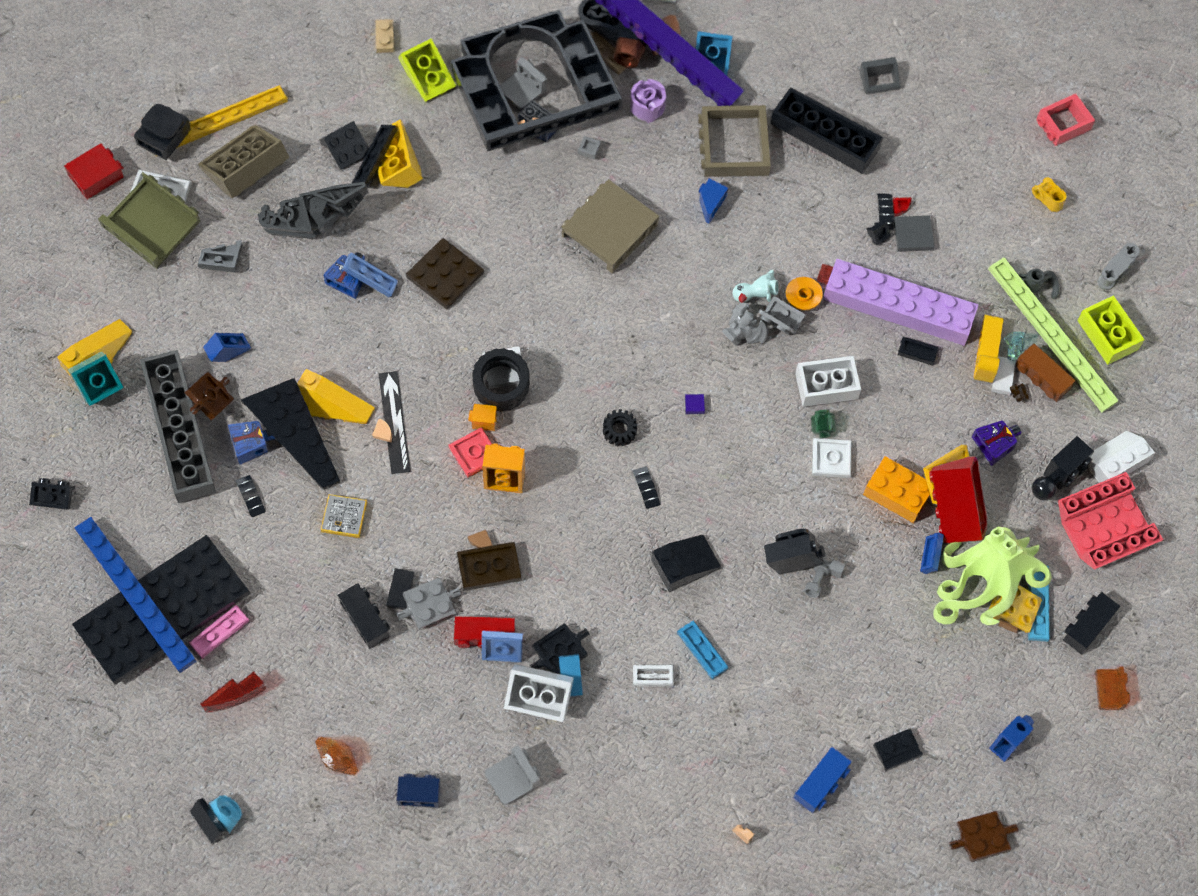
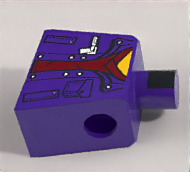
[972,421,1021,466]

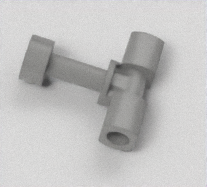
[804,559,846,598]

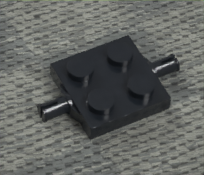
[530,623,590,674]

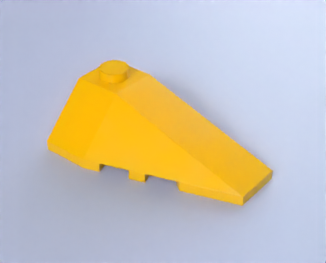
[378,119,423,188]
[57,319,132,376]
[297,369,375,424]

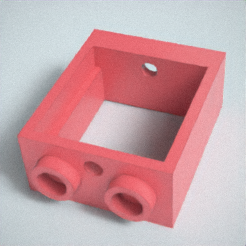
[1037,94,1095,146]

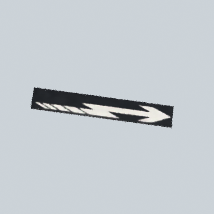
[378,371,411,474]

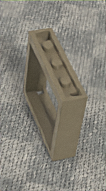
[698,105,771,177]

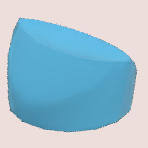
[209,795,242,832]

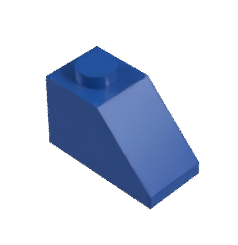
[698,178,728,224]
[203,333,251,362]

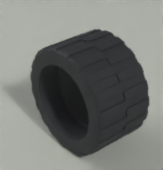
[472,348,530,412]

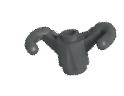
[1008,269,1060,301]

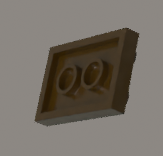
[457,542,522,591]

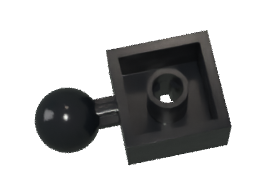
[1032,436,1094,501]

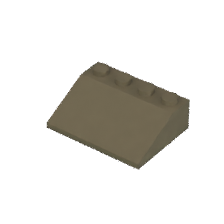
[198,124,290,198]

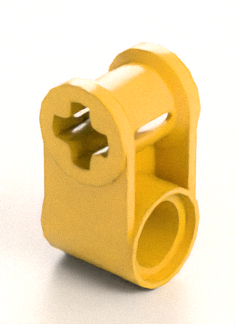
[1032,177,1066,212]

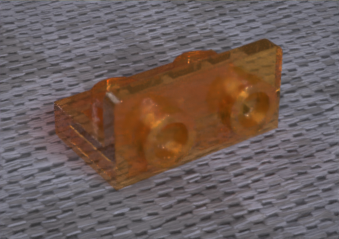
[1095,666,1130,710]

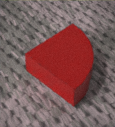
[893,197,912,216]

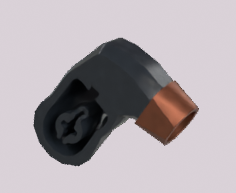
[578,0,647,68]

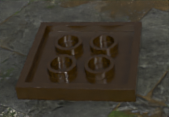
[406,238,484,309]

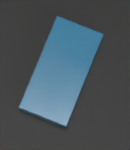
[559,654,583,696]

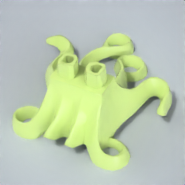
[933,527,1052,625]

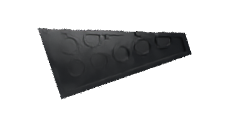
[241,378,340,490]

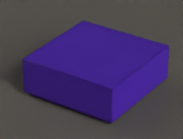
[685,394,705,414]

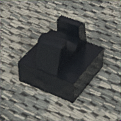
[867,219,891,246]

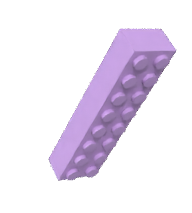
[823,259,978,346]

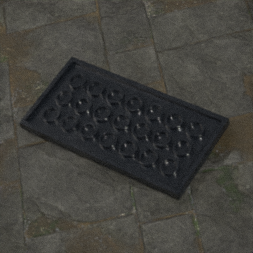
[72,535,250,685]

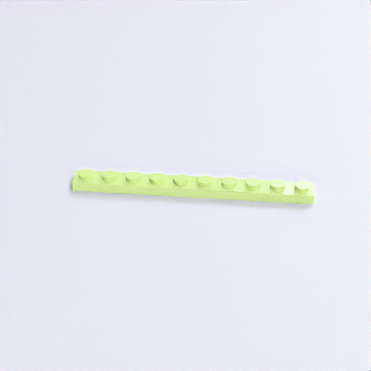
[988,258,1118,413]

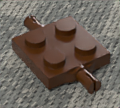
[185,372,234,421]
[949,811,1018,862]

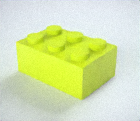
[1077,295,1144,365]

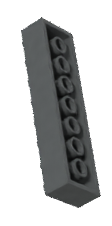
[140,350,216,503]

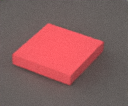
[448,427,492,478]

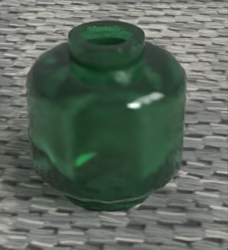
[811,410,836,438]

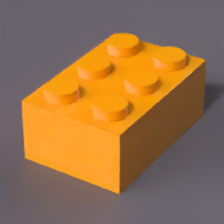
[482,444,525,493]
[863,456,930,523]

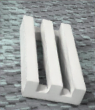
[633,665,674,687]

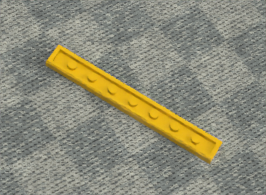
[155,85,288,157]

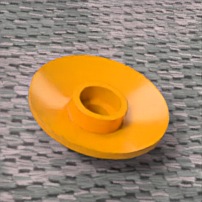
[785,277,823,310]

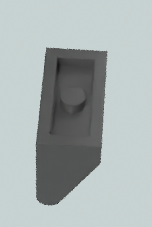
[859,57,900,94]

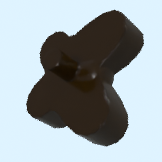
[1010,383,1029,403]

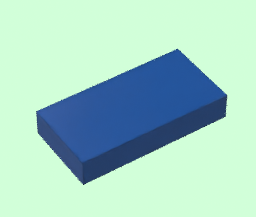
[920,532,944,574]

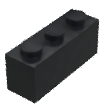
[338,583,390,649]
[1063,591,1121,655]

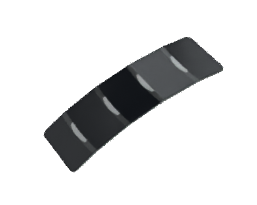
[877,193,894,230]
[632,466,661,509]
[236,475,266,518]

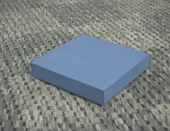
[482,631,523,663]

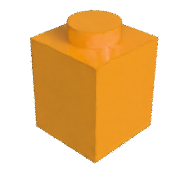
[468,404,497,431]

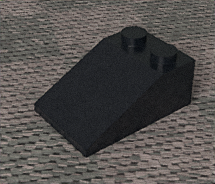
[651,534,721,592]

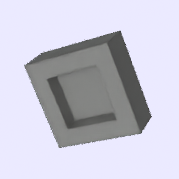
[578,136,601,159]

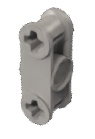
[1098,243,1140,290]

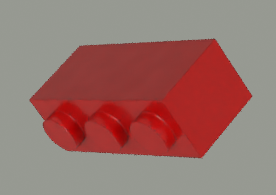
[454,616,515,649]

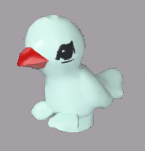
[732,270,779,303]

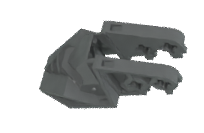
[258,182,369,239]

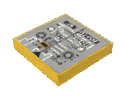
[321,494,367,538]

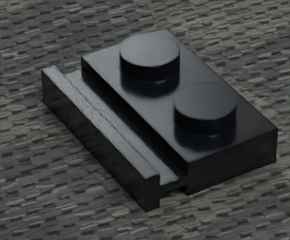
[873,728,923,772]

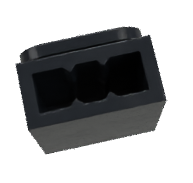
[134,104,191,161]
[764,529,825,575]

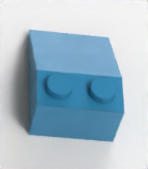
[691,32,733,85]

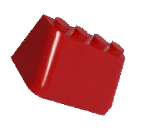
[929,456,988,543]

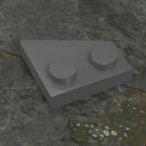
[198,240,242,272]

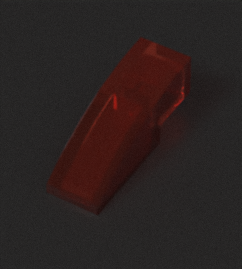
[200,671,266,713]

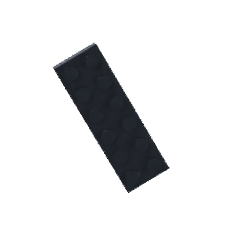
[770,87,883,174]

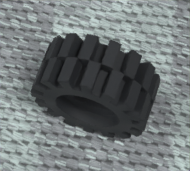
[603,409,637,447]

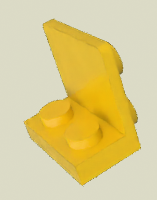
[989,585,1042,633]

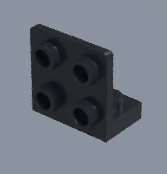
[319,121,369,169]

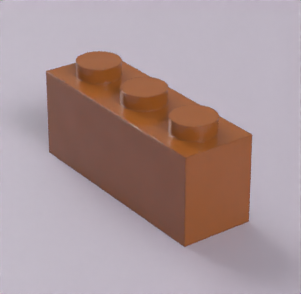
[1015,344,1076,402]

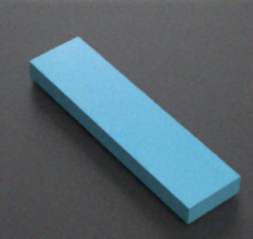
[1028,565,1050,642]

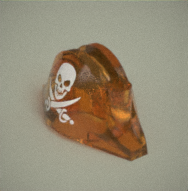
[315,737,359,776]

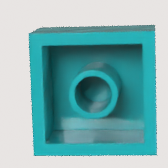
[68,351,124,406]

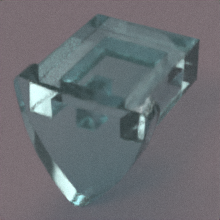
[1004,332,1025,361]

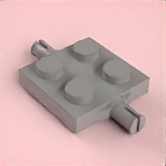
[396,578,461,630]

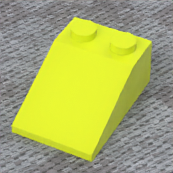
[398,38,456,102]

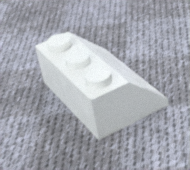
[1087,431,1155,483]

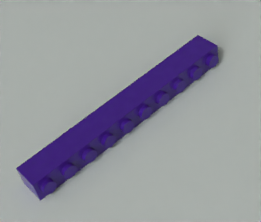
[595,0,744,106]

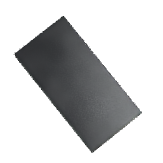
[897,336,939,366]
[386,568,415,610]
[190,798,226,844]

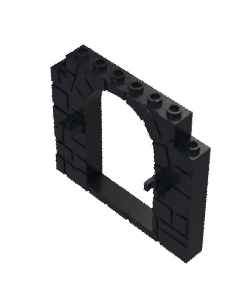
[451,10,622,152]

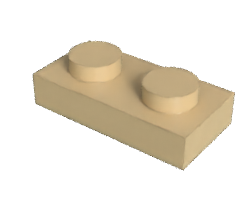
[375,19,394,53]

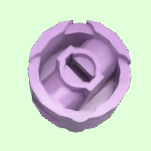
[630,79,666,123]

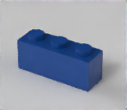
[793,747,852,813]

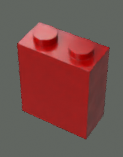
[64,143,124,200]

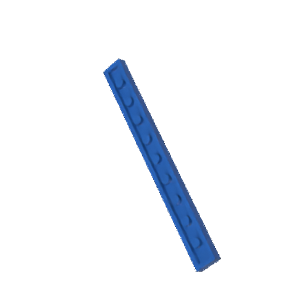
[74,517,197,673]

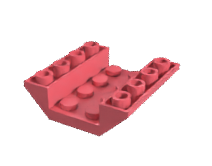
[1058,472,1163,570]

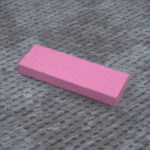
[189,605,249,659]

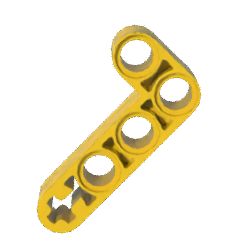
[973,314,1003,383]

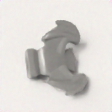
[722,303,768,346]

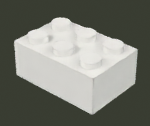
[795,356,861,407]
[504,664,574,722]

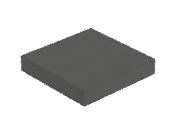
[893,215,935,252]

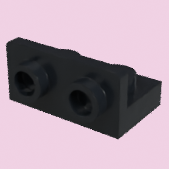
[29,478,75,510]

